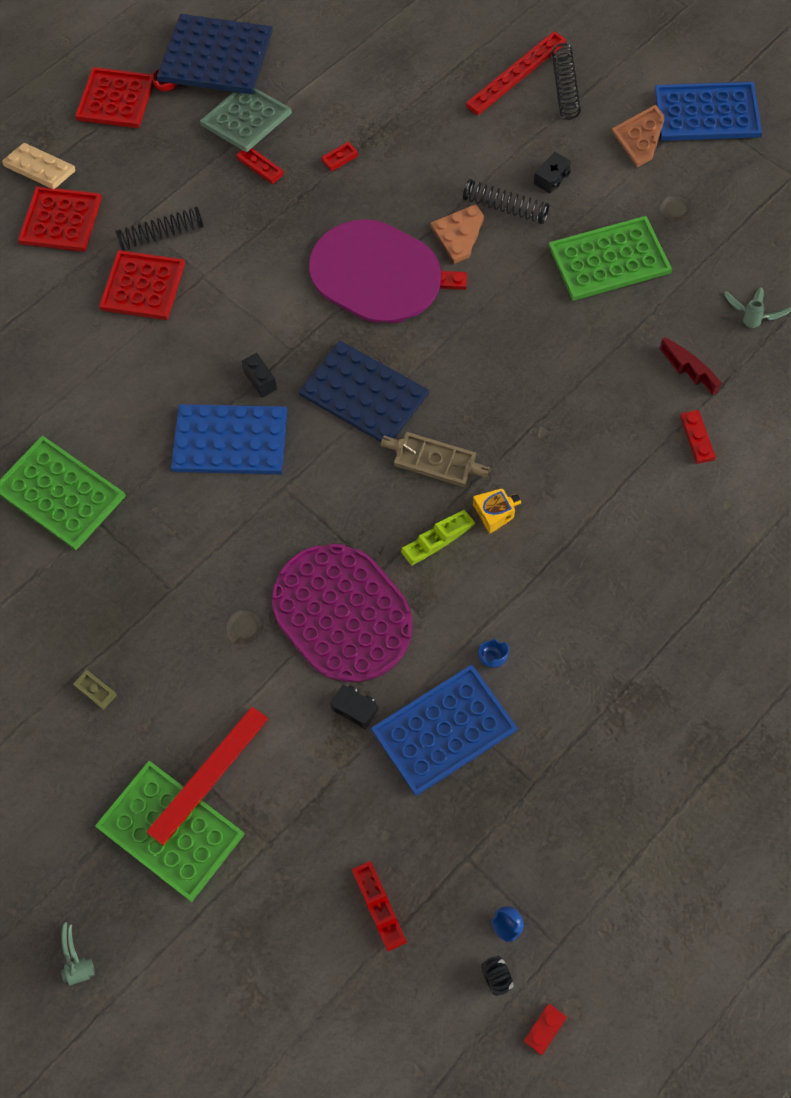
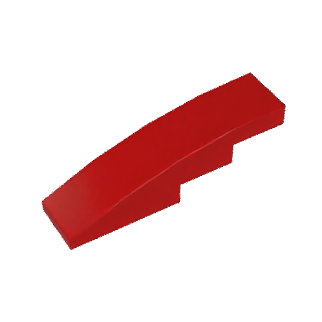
[351,861,407,952]

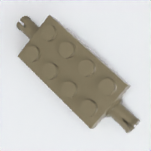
[381,432,490,487]

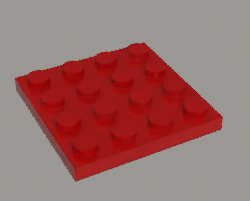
[75,67,154,128]
[18,186,102,252]
[99,250,185,320]

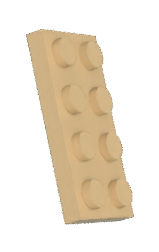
[2,143,75,189]

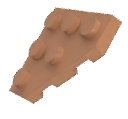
[612,105,664,167]
[431,204,484,264]

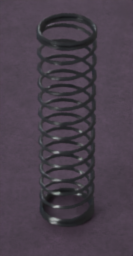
[552,43,581,119]
[463,179,550,224]
[115,206,204,251]

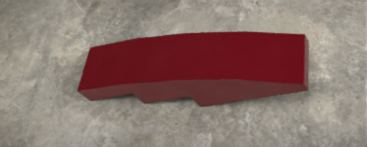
[659,337,722,395]

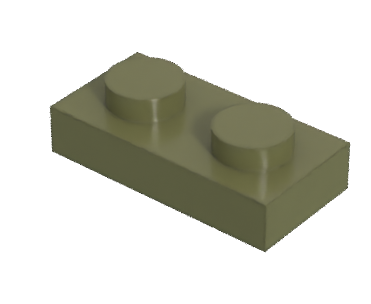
[73,670,117,710]

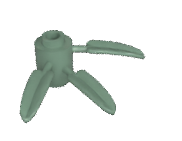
[724,287,791,328]
[61,922,95,986]

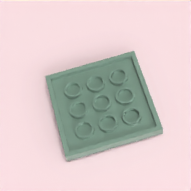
[200,88,292,152]

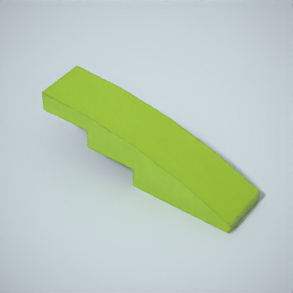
[401,510,476,566]

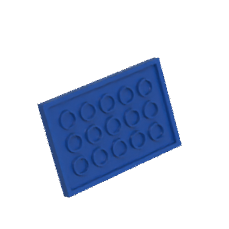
[655,82,762,141]
[171,404,288,474]
[371,664,518,796]

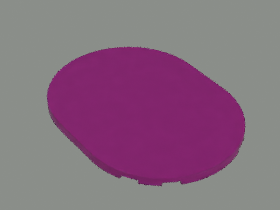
[309,219,441,324]
[272,544,412,683]

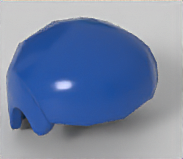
[477,639,509,668]
[491,906,524,942]

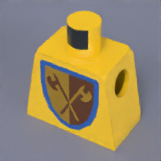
[473,489,521,534]

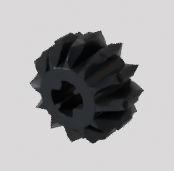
[481,955,514,996]

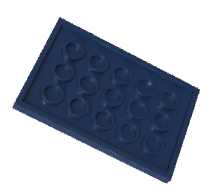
[298,340,429,442]

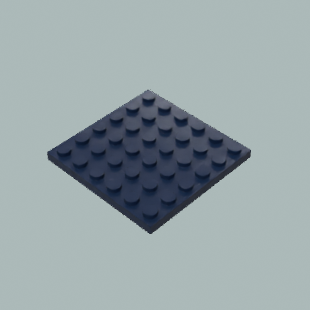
[157,14,273,94]

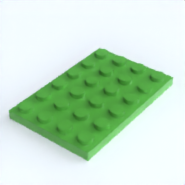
[549,216,672,301]
[0,435,126,551]
[95,761,245,902]

